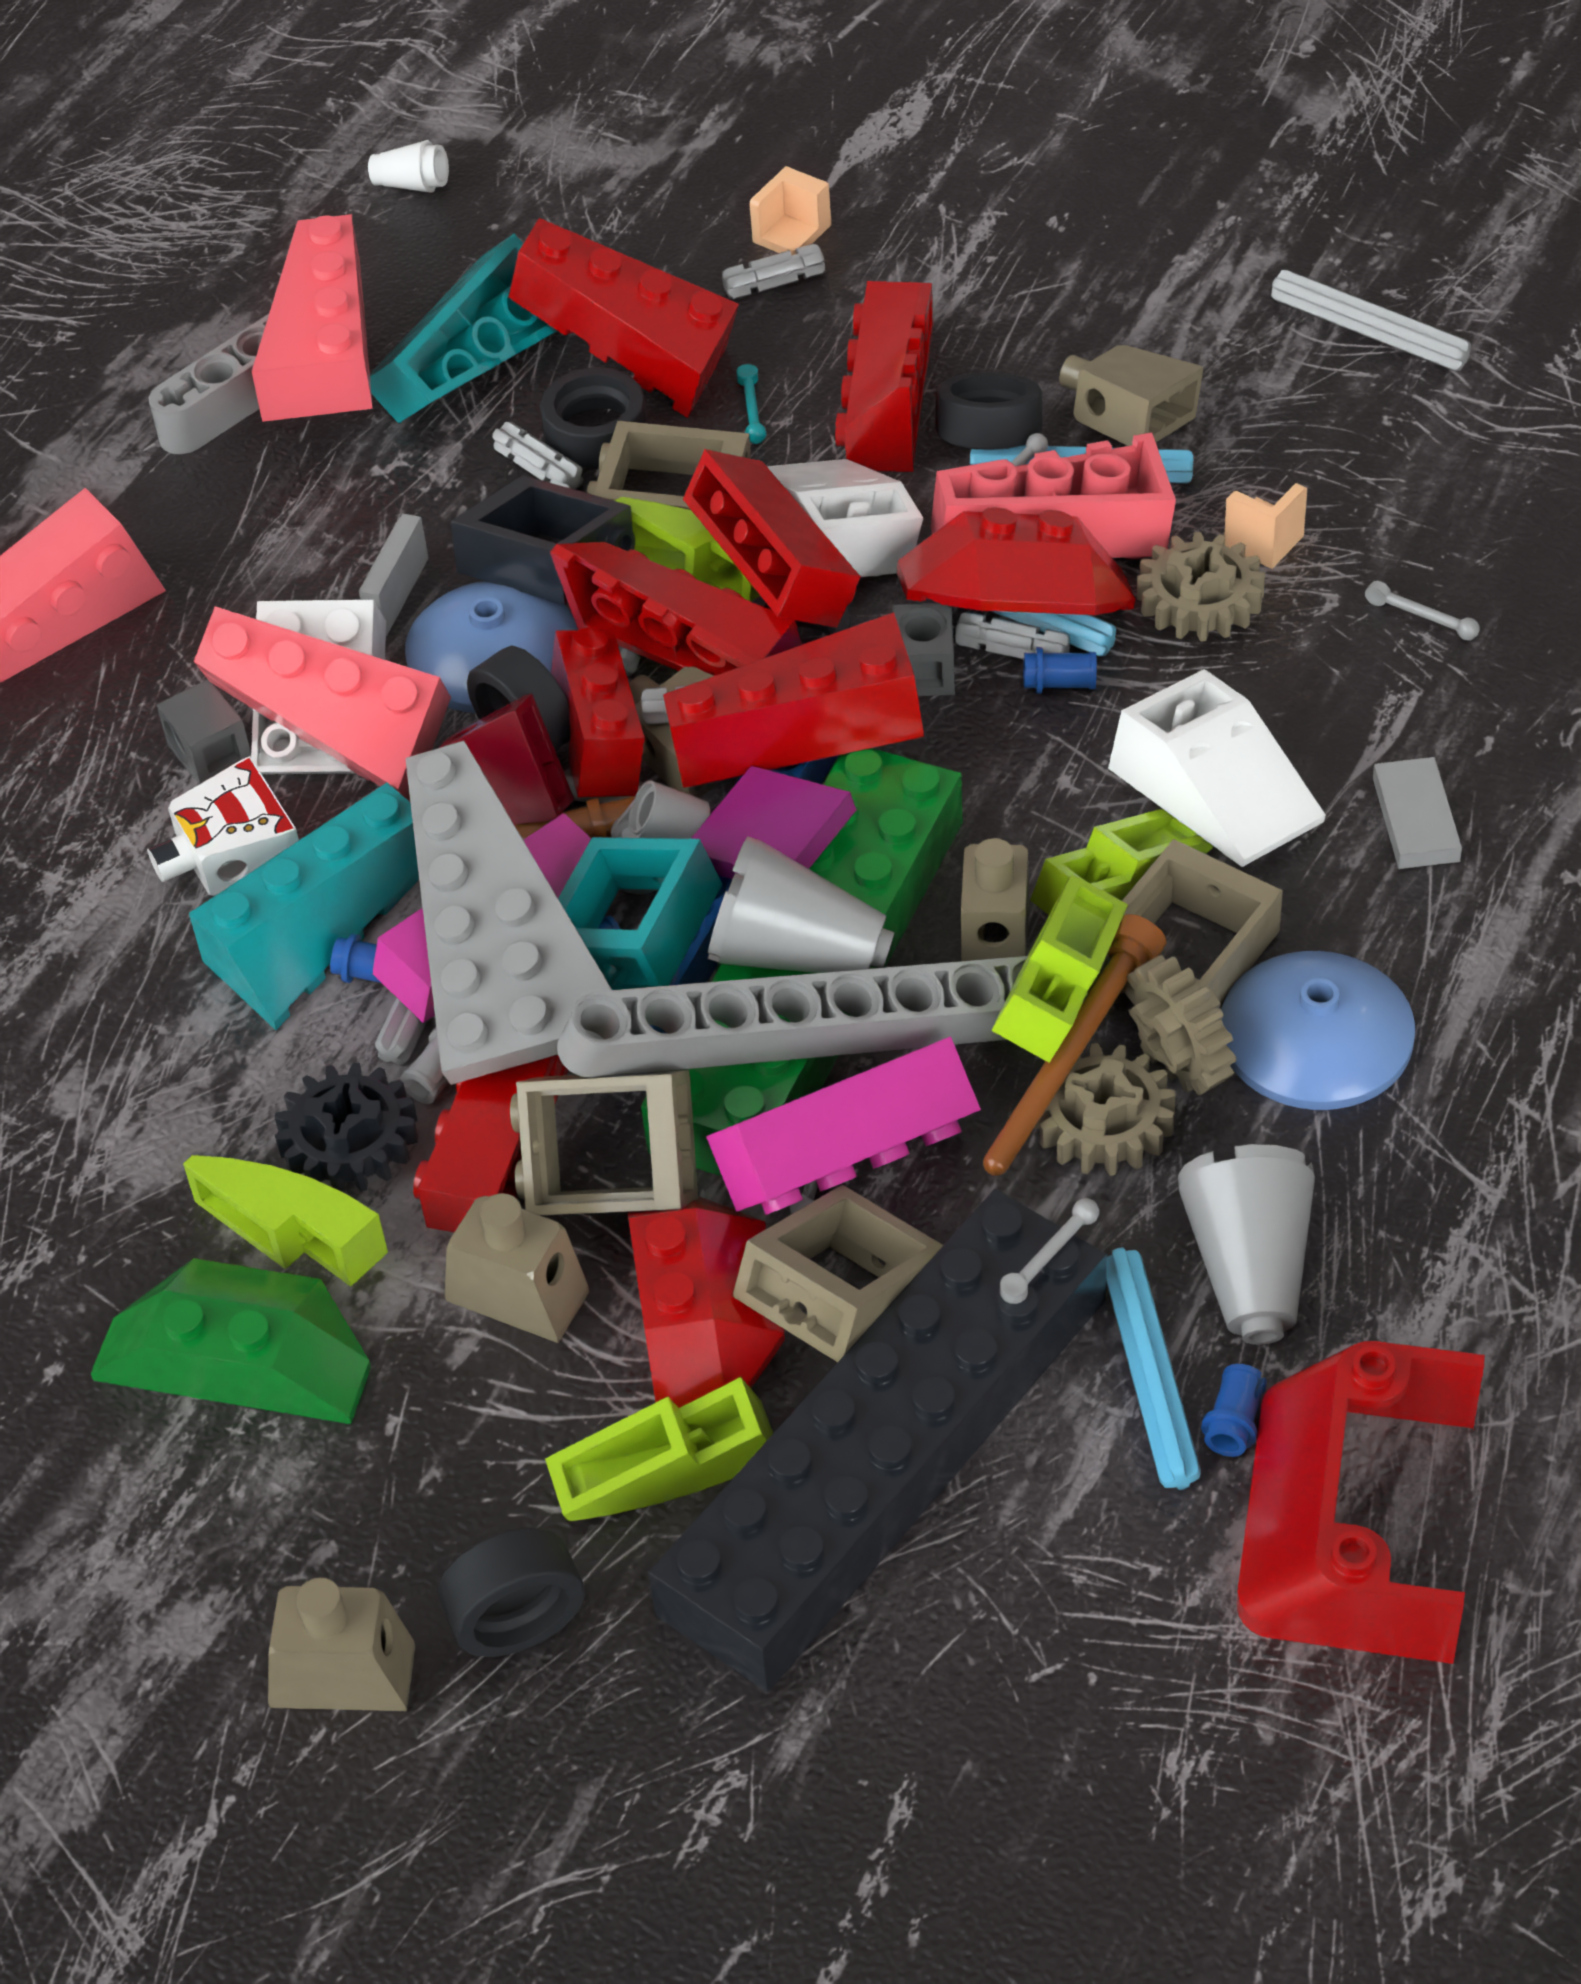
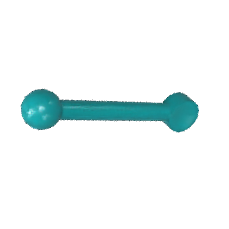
[736,364,767,444]

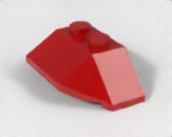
[896,507,1136,615]
[628,1196,785,1408]

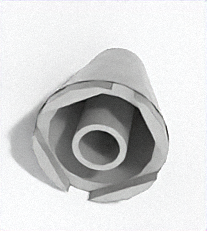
[707,836,895,973]
[1178,1144,1315,1345]

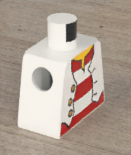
[147,756,299,896]

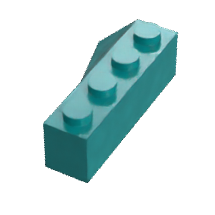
[370,233,557,423]
[189,783,419,1030]

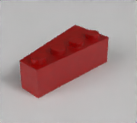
[663,612,924,788]

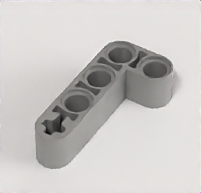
[149,314,269,454]

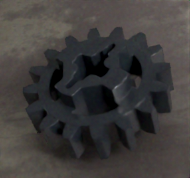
[274,1062,419,1192]

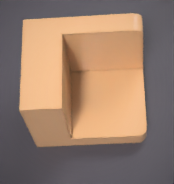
[750,166,831,255]
[1224,483,1307,569]

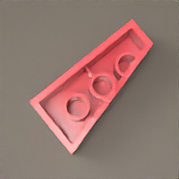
[252,214,373,422]
[930,432,1176,559]
[0,488,166,683]
[194,607,451,802]

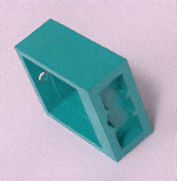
[558,837,722,990]

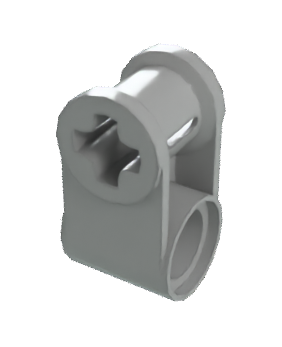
[611,780,710,895]

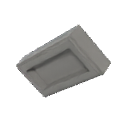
[359,513,429,636]
[1373,757,1462,869]

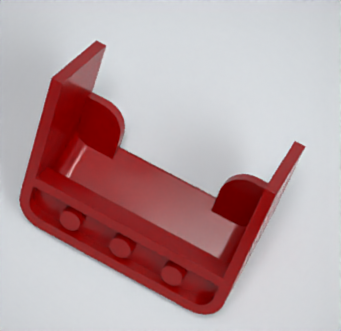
[1237,1341,1485,1664]

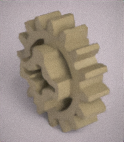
[1137,532,1265,641]
[1125,955,1236,1095]
[1035,1043,1176,1176]

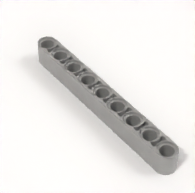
[557,956,1110,1078]

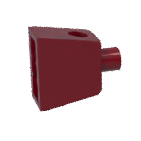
[439,693,574,825]

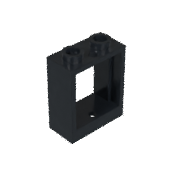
[451,475,635,605]

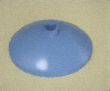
[405,581,578,713]
[1221,951,1415,1110]

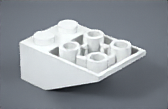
[767,459,923,577]
[251,600,386,775]
[1108,669,1326,867]

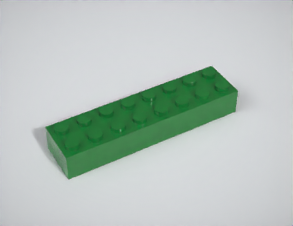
[641,748,963,1177]

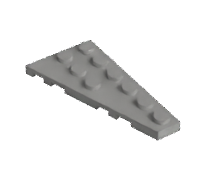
[405,741,612,1085]

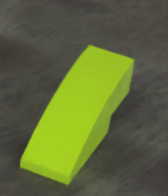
[614,497,760,602]
[1030,808,1213,915]
[991,874,1128,1063]
[183,1155,388,1287]
[545,1377,773,1522]

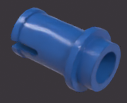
[1023,647,1097,694]
[330,933,381,983]
[1201,1364,1267,1457]

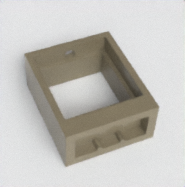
[587,421,751,510]
[1106,839,1283,1009]
[510,1069,698,1215]
[733,1185,943,1362]

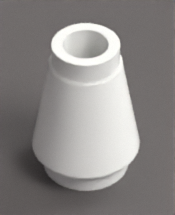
[368,140,449,193]

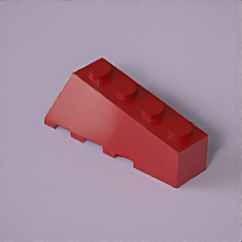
[835,281,933,472]
[550,542,802,676]

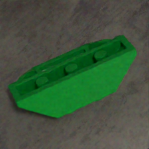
[91,1258,371,1424]

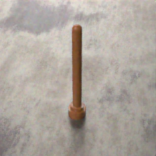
[983,914,1167,1176]

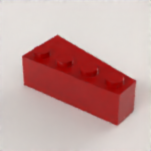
[508,218,739,418]

